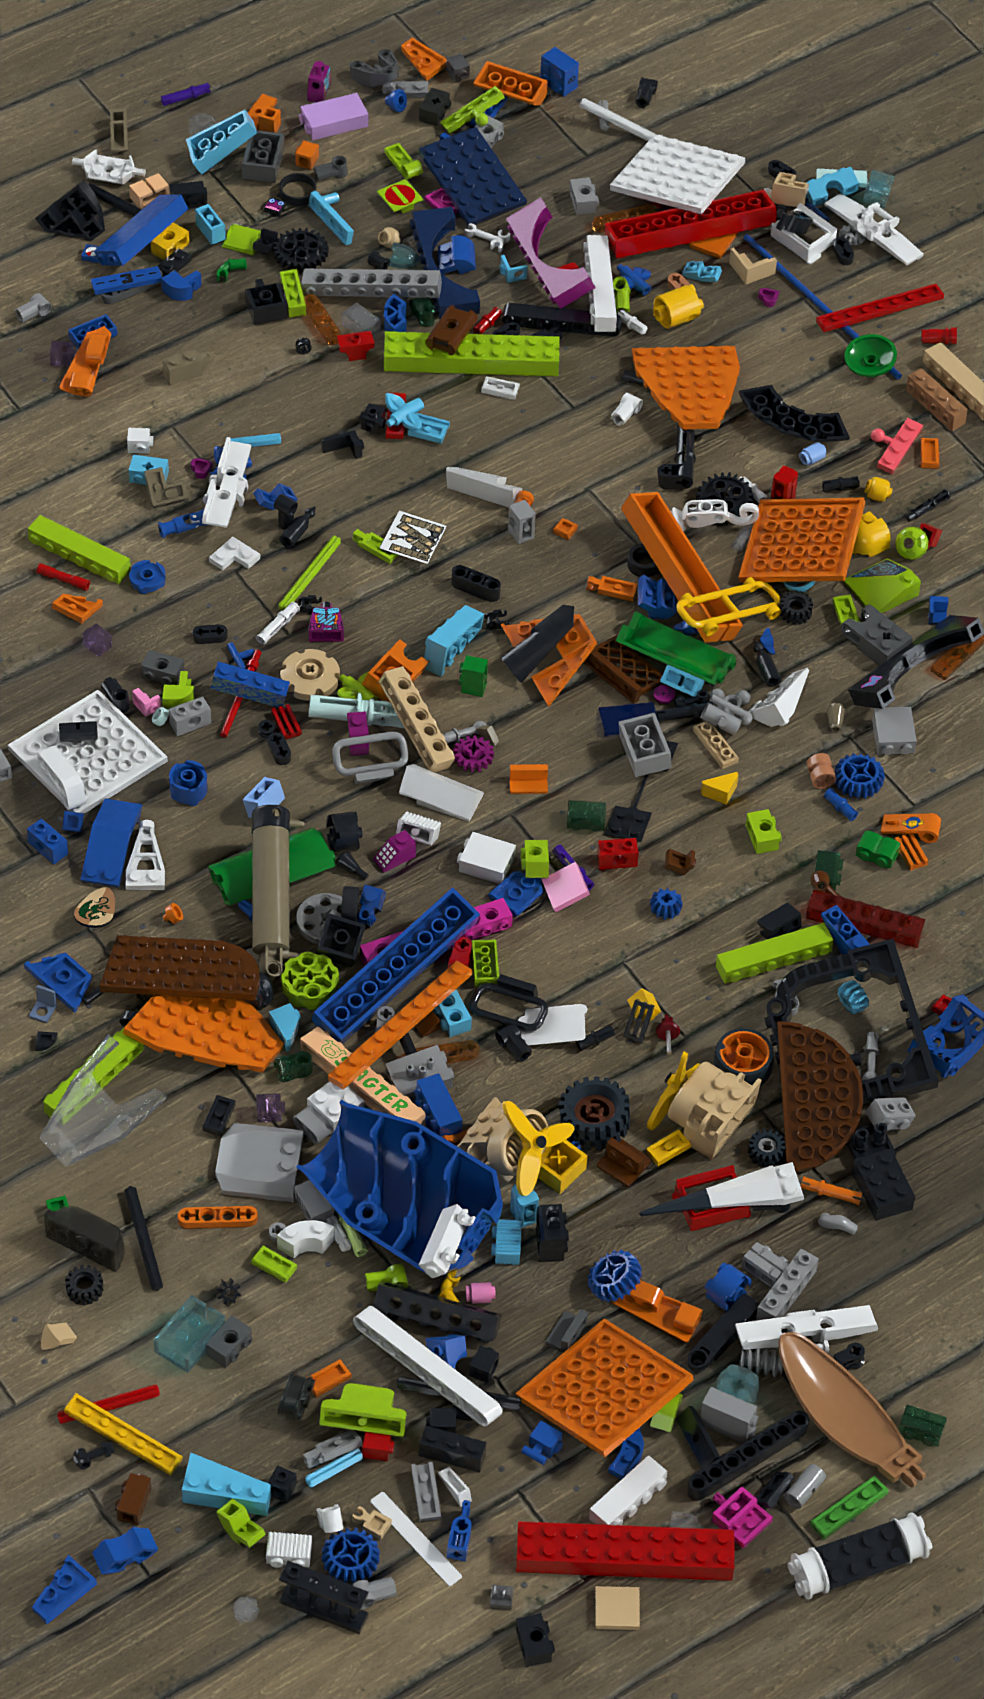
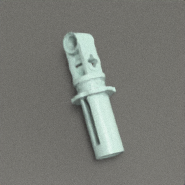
[308,693,404,728]

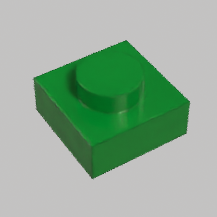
[46,1195,71,1221]

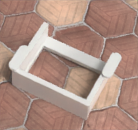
[771,203,837,264]

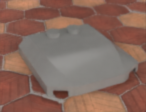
[215,1123,304,1202]

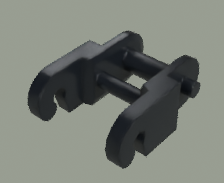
[298,595,322,615]
[484,609,510,629]

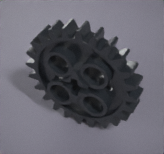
[273,228,329,272]
[695,472,754,526]

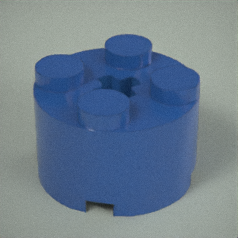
[169,760,208,806]
[705,1263,752,1312]

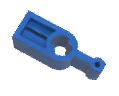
[447,1500,471,1561]

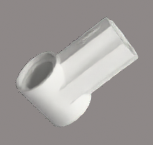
[611,393,643,426]

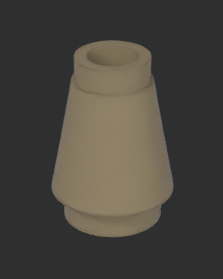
[827,703,845,732]

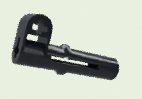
[657,424,696,489]

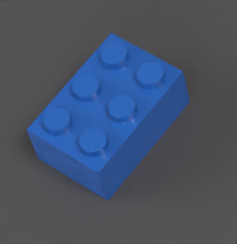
[414,1073,462,1137]

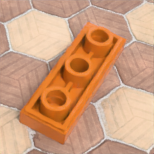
[248,94,277,130]

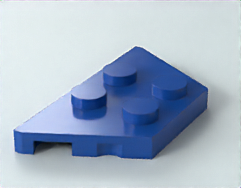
[24,953,92,1013]

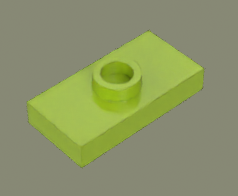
[251,1246,297,1283]

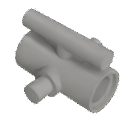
[700,694,746,735]

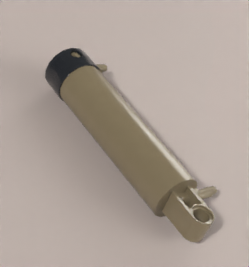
[251,804,305,983]

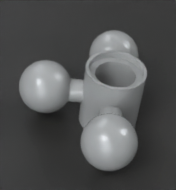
[710,689,753,725]

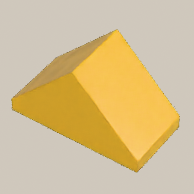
[701,772,738,805]

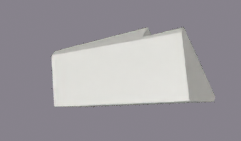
[446,467,522,507]
[399,764,484,822]

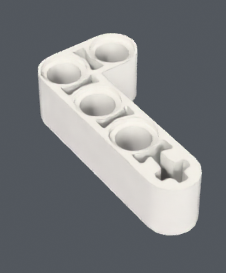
[37,746,87,810]

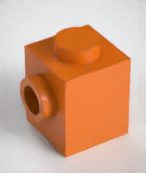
[259,106,281,133]
[295,140,319,170]

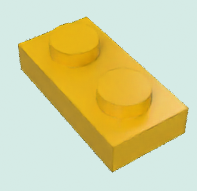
[646,1129,691,1166]

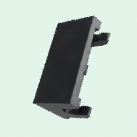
[757,902,802,940]

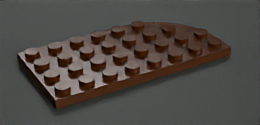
[100,935,260,1000]

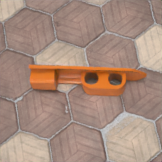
[59,326,111,397]
[612,1280,703,1343]

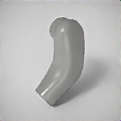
[818,1213,858,1235]

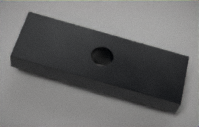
[676,1406,721,1469]

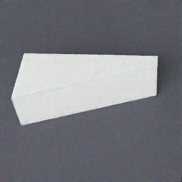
[438,1467,472,1507]

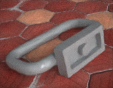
[332,732,408,784]

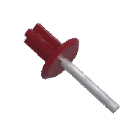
[656,1015,680,1055]

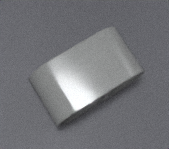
[293,1105,333,1144]

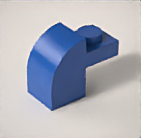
[161,270,202,301]

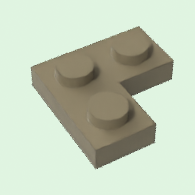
[144,467,188,506]

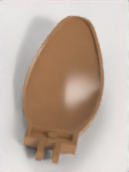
[778,1332,926,1488]

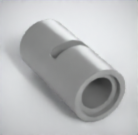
[784,1464,826,1509]

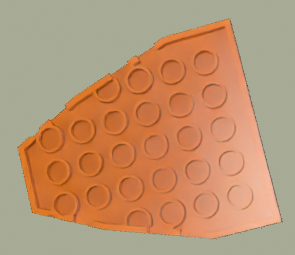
[631,345,740,430]
[123,995,284,1073]

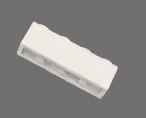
[589,1455,667,1525]

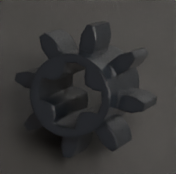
[215,1278,241,1305]

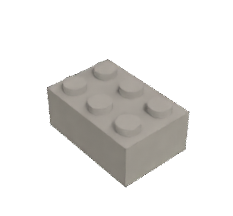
[619,713,672,777]

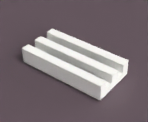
[481,376,520,400]

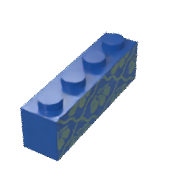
[210,661,290,708]

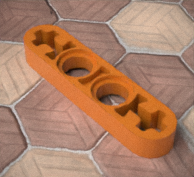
[178,1206,258,1229]

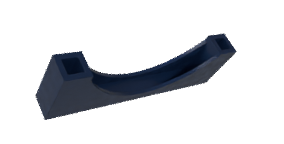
[409,207,480,319]

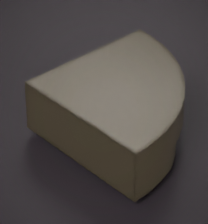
[476,725,499,745]

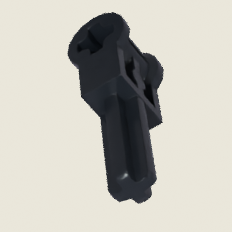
[834,1342,865,1371]

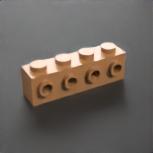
[906,368,968,431]

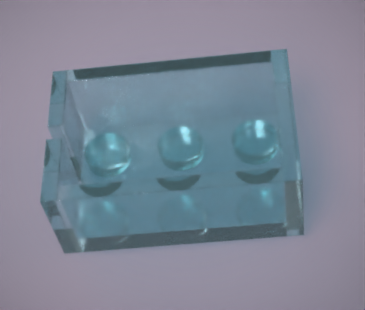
[154,1295,225,1373]

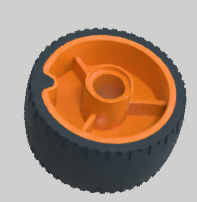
[714,1028,774,1086]

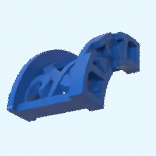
[907,994,984,1078]

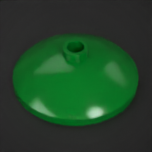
[844,334,897,377]

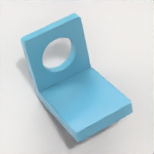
[500,255,528,283]

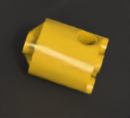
[653,284,704,329]

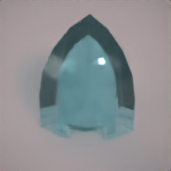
[389,242,420,269]

